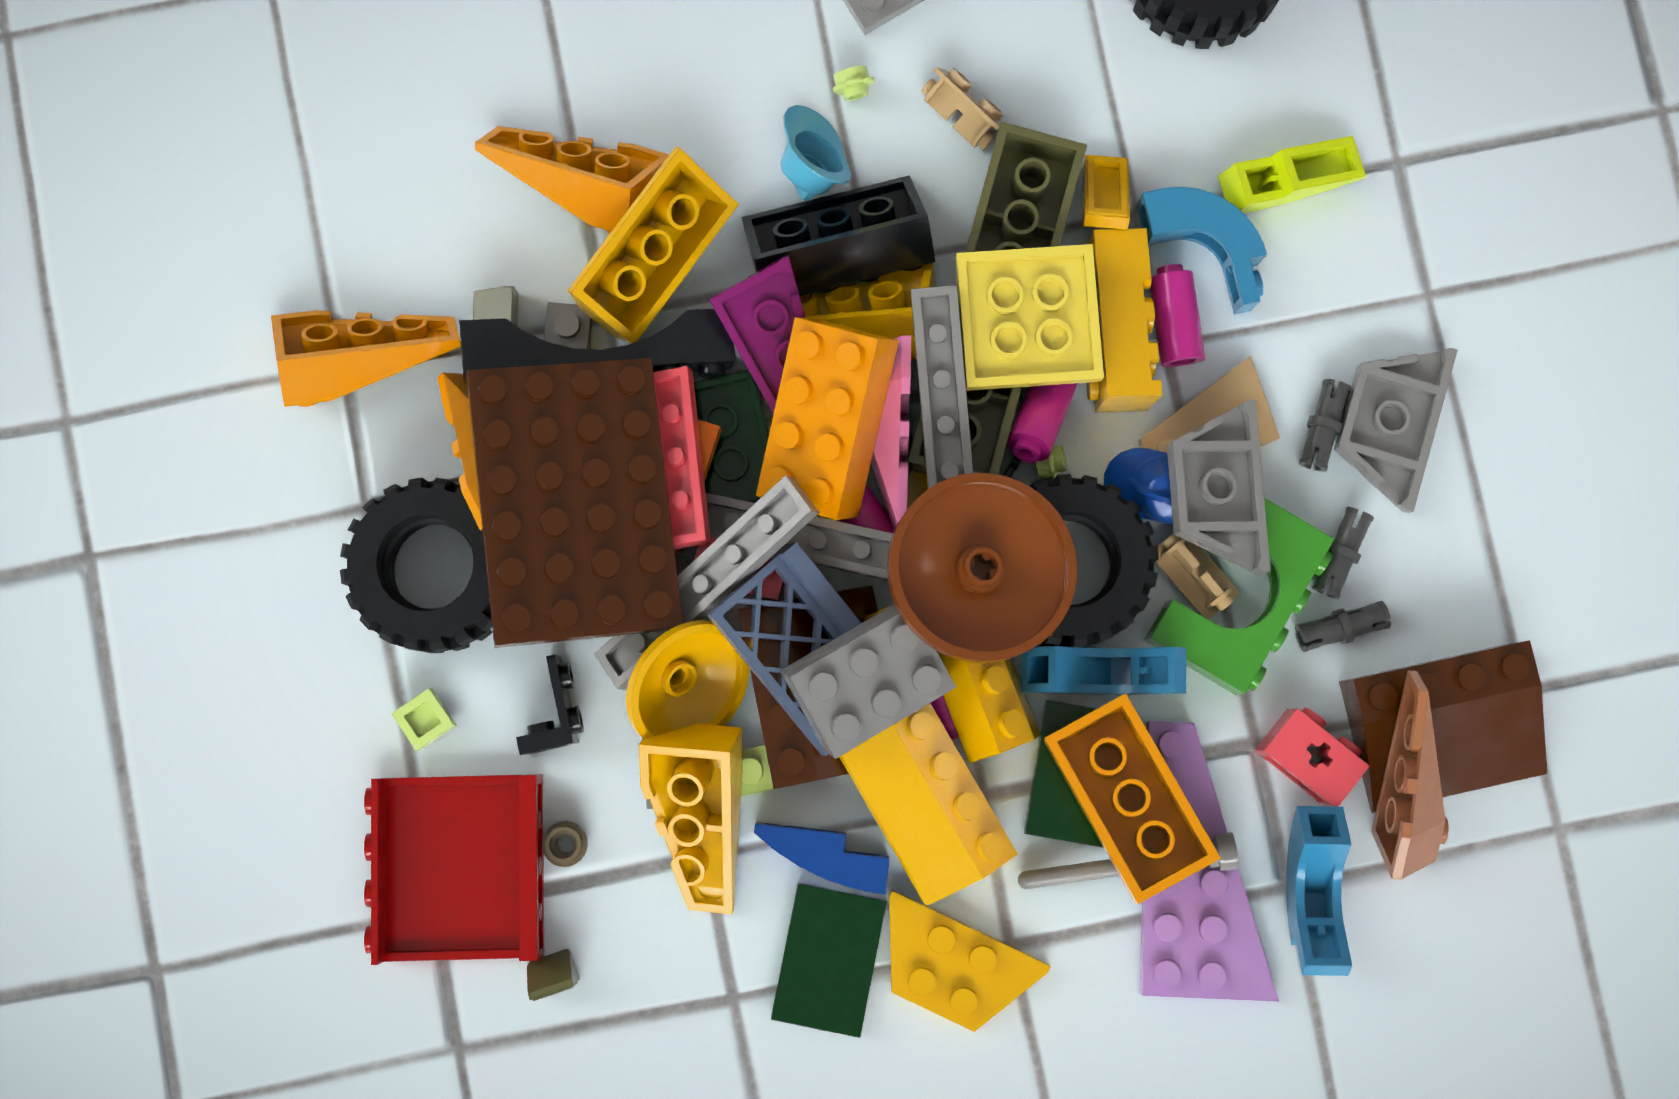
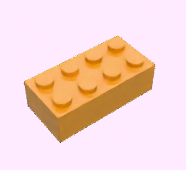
[756,317,899,520]
[1044,693,1221,904]

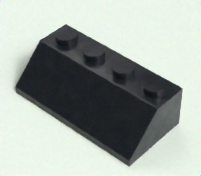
[741,175,936,296]

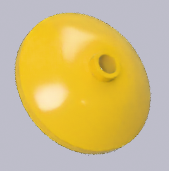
[626,620,749,739]

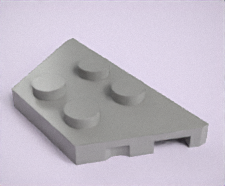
[1334,348,1458,513]
[1167,400,1271,575]

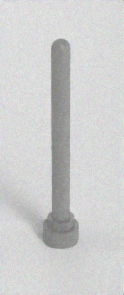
[1018,832,1239,889]

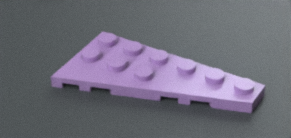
[1140,721,1279,1002]

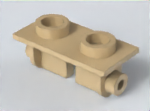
[921,67,1004,151]
[1155,532,1240,620]

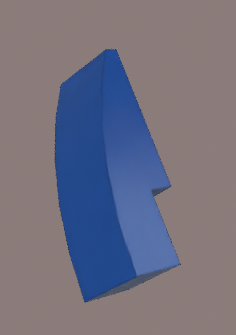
[754,822,890,895]

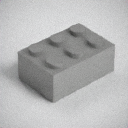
[780,604,956,759]

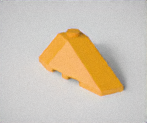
[271,310,461,407]

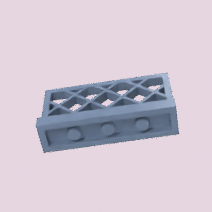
[707,542,861,756]

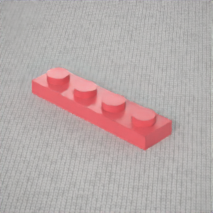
[653,366,711,550]

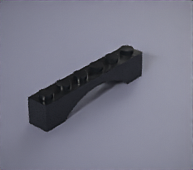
[459,309,736,384]

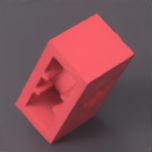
[1254,707,1370,807]

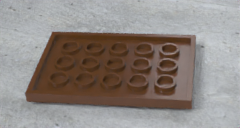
[466,358,683,648]

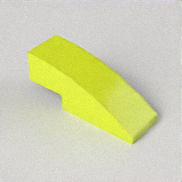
[1218,136,1366,214]

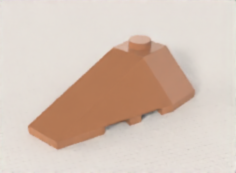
[1371,670,1449,880]

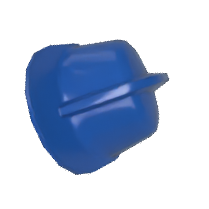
[1103,448,1173,524]

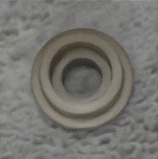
[542,821,588,867]

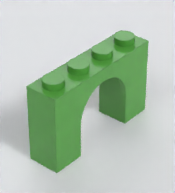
[1144,498,1334,695]

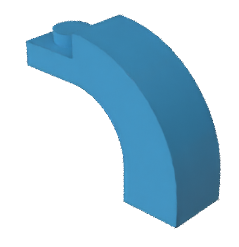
[1136,187,1267,315]
[1021,646,1186,695]
[1286,806,1352,976]

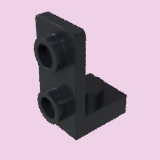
[516,654,584,755]

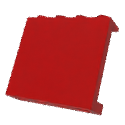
[364,774,545,965]

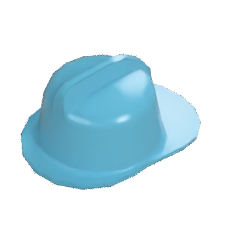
[781,105,852,201]

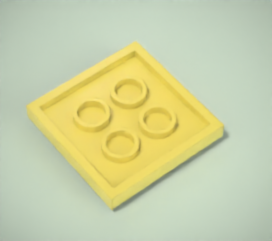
[955,244,1104,391]

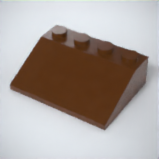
[738,586,877,789]
[1339,640,1547,813]

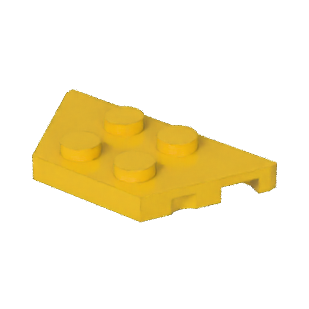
[889,889,1051,1032]

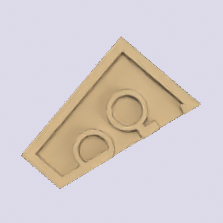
[1138,356,1280,453]

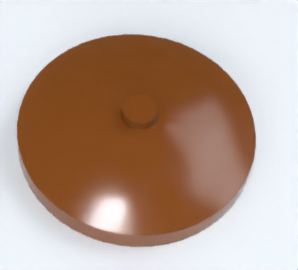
[887,473,1077,663]

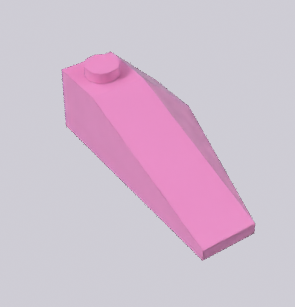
[871,336,911,531]

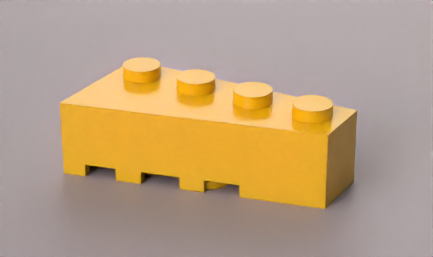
[1082,228,1163,413]

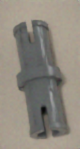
[1299,379,1351,472]
[1312,507,1374,599]
[1295,601,1391,652]

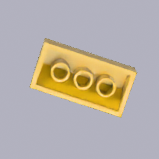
[567,147,739,344]
[937,651,1041,763]
[839,703,1018,905]

